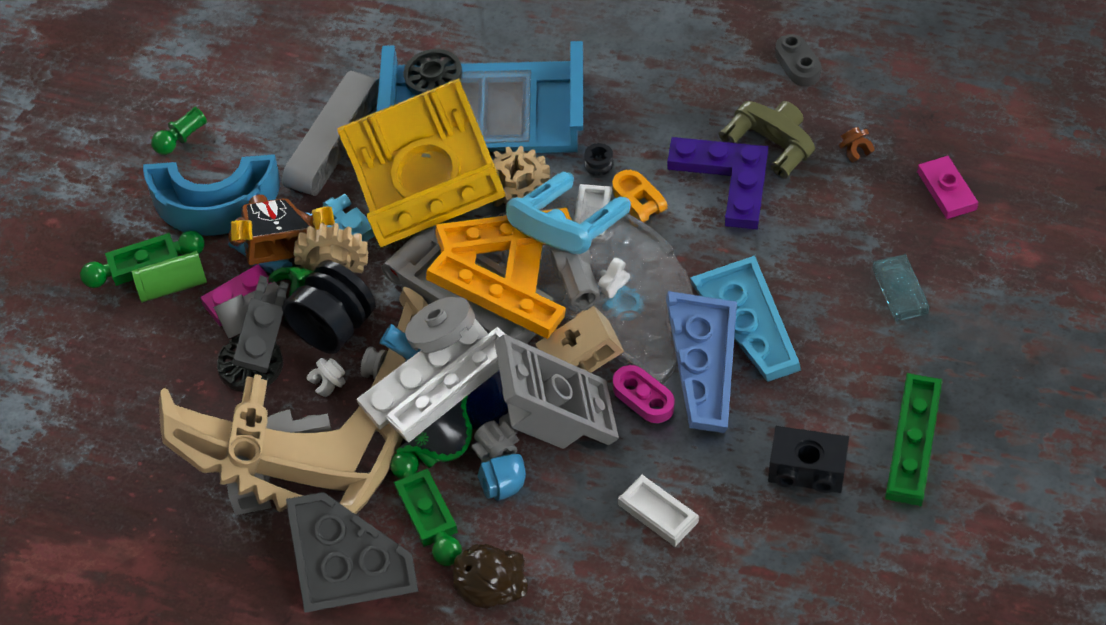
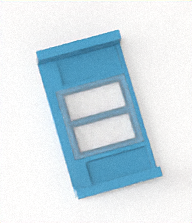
[377,41,583,153]

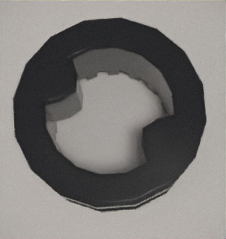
[584,143,613,176]

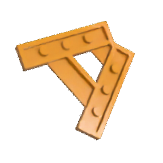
[426,208,572,339]

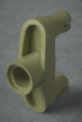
[719,101,815,179]

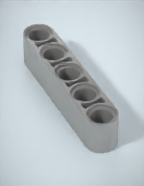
[282,71,379,196]

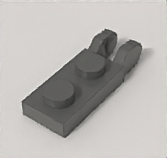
[232,275,289,373]

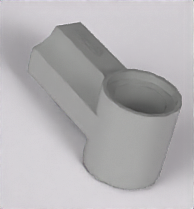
[550,248,600,309]
[213,282,286,338]

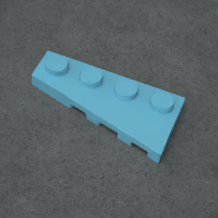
[690,256,801,382]

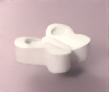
[598,257,630,298]

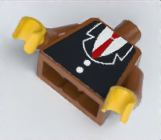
[228,195,335,265]

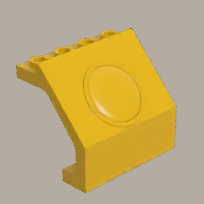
[337,78,506,248]

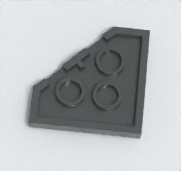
[286,492,419,612]

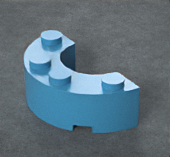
[143,154,281,236]

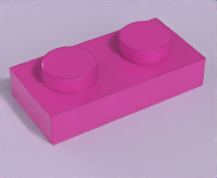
[200,264,270,326]

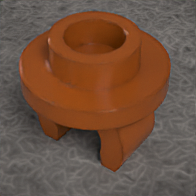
[838,127,874,163]

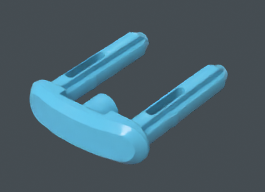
[506,172,631,254]

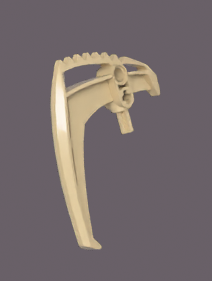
[159,287,428,514]

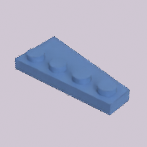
[666,291,737,433]

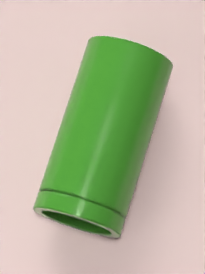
[131,251,207,303]

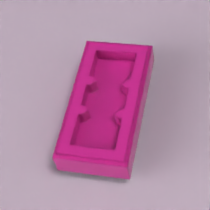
[917,156,979,219]

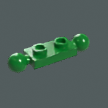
[80,230,205,288]
[390,451,462,566]

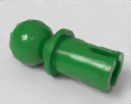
[151,106,207,155]

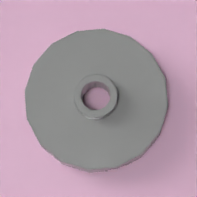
[405,297,475,353]

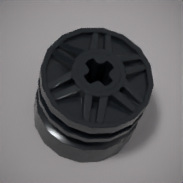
[282,260,376,354]

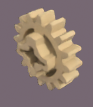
[493,146,550,207]
[294,223,368,273]

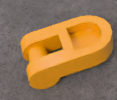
[612,170,668,225]

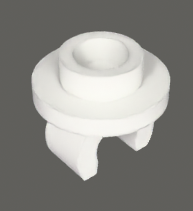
[306,358,345,397]

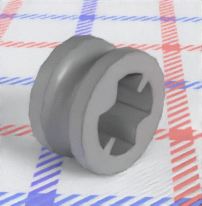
[361,347,388,380]

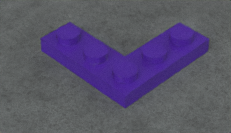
[667,137,769,230]

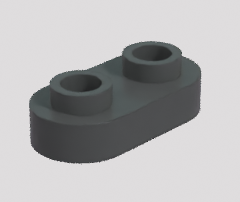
[775,34,822,86]

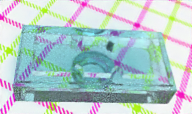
[872,254,930,321]

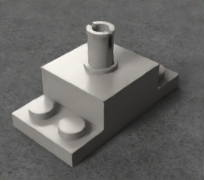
[494,334,619,449]

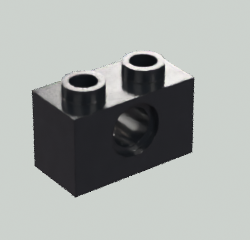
[768,426,849,493]

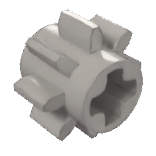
[472,421,519,462]

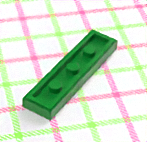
[885,373,943,506]

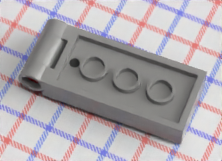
[382,225,554,344]

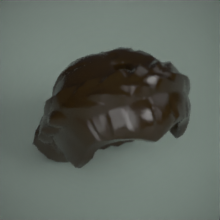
[452,544,528,609]

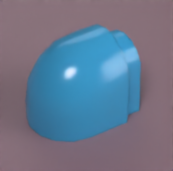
[477,454,526,501]

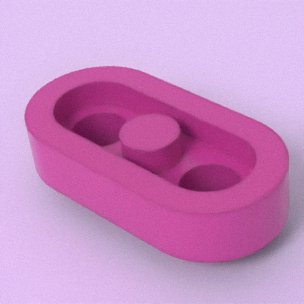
[613,365,675,423]

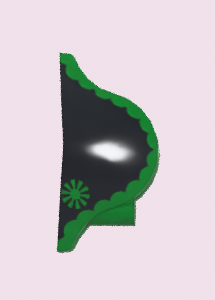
[395,395,472,469]

